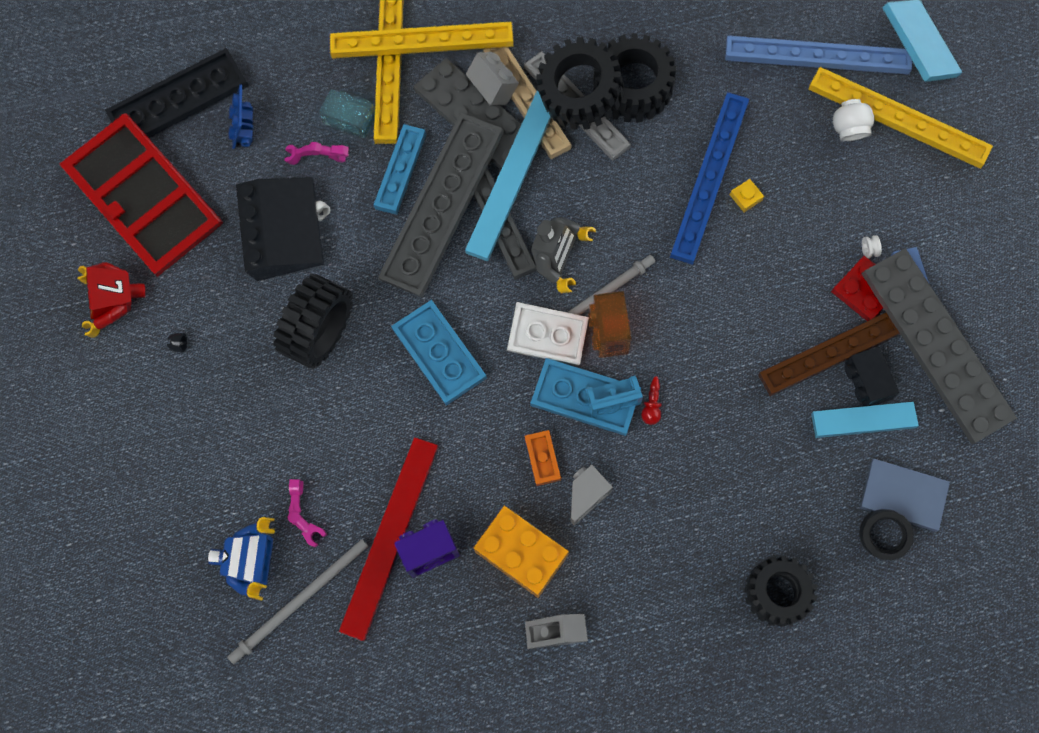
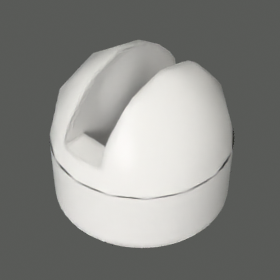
[316,200,330,221]

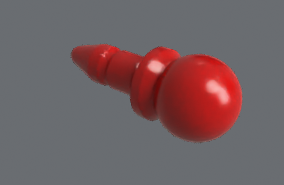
[641,376,662,425]

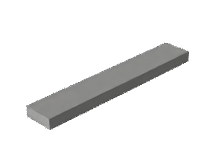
[524,51,631,161]

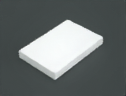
[507,302,589,366]

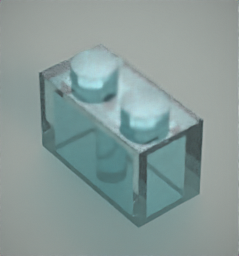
[319,89,375,138]

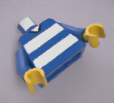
[208,517,275,601]

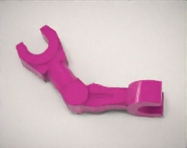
[285,142,349,165]
[288,479,327,547]

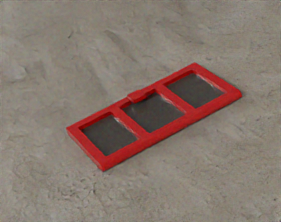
[59,113,223,277]

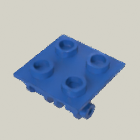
[228,85,253,149]

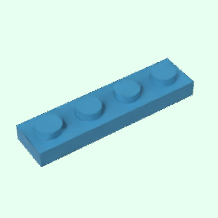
[374,124,426,215]

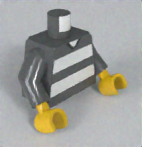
[531,217,596,293]

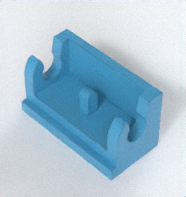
[585,375,643,417]

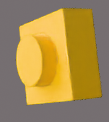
[730,179,764,212]

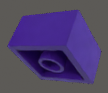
[394,519,460,578]

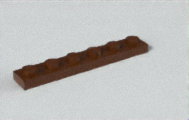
[758,313,901,397]

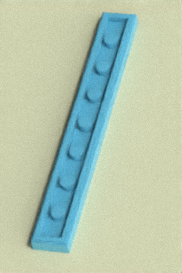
[465,91,551,261]

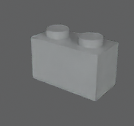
[466,52,519,105]

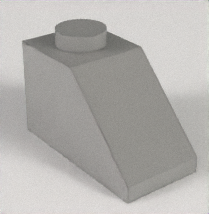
[571,465,613,526]
[525,614,588,649]

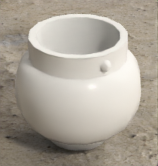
[833,99,874,141]

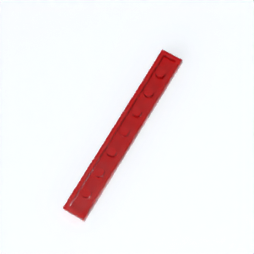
[339,437,438,641]

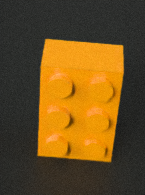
[473,506,569,598]

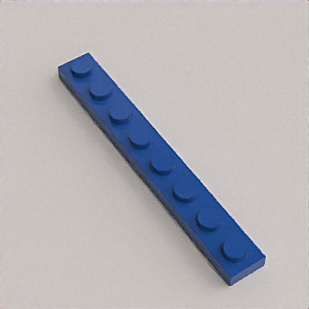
[670,92,749,265]

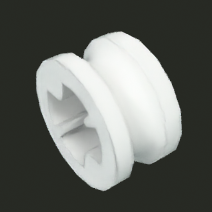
[862,235,882,258]

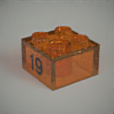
[588,291,631,358]

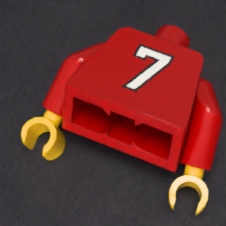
[77,262,145,338]

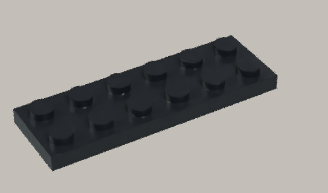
[105,48,249,149]

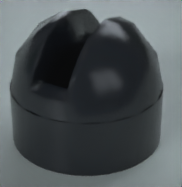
[167,333,187,353]

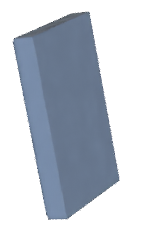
[860,458,950,532]

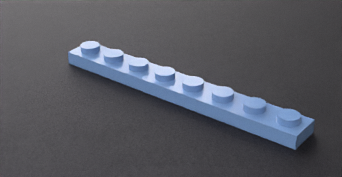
[725,36,912,74]

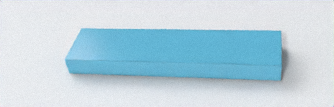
[811,402,919,438]

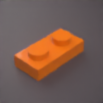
[525,430,561,486]

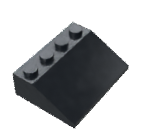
[236,177,324,281]

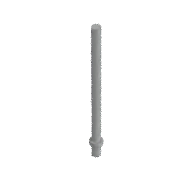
[567,255,655,315]
[227,539,368,664]

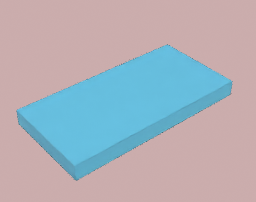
[883,0,962,82]

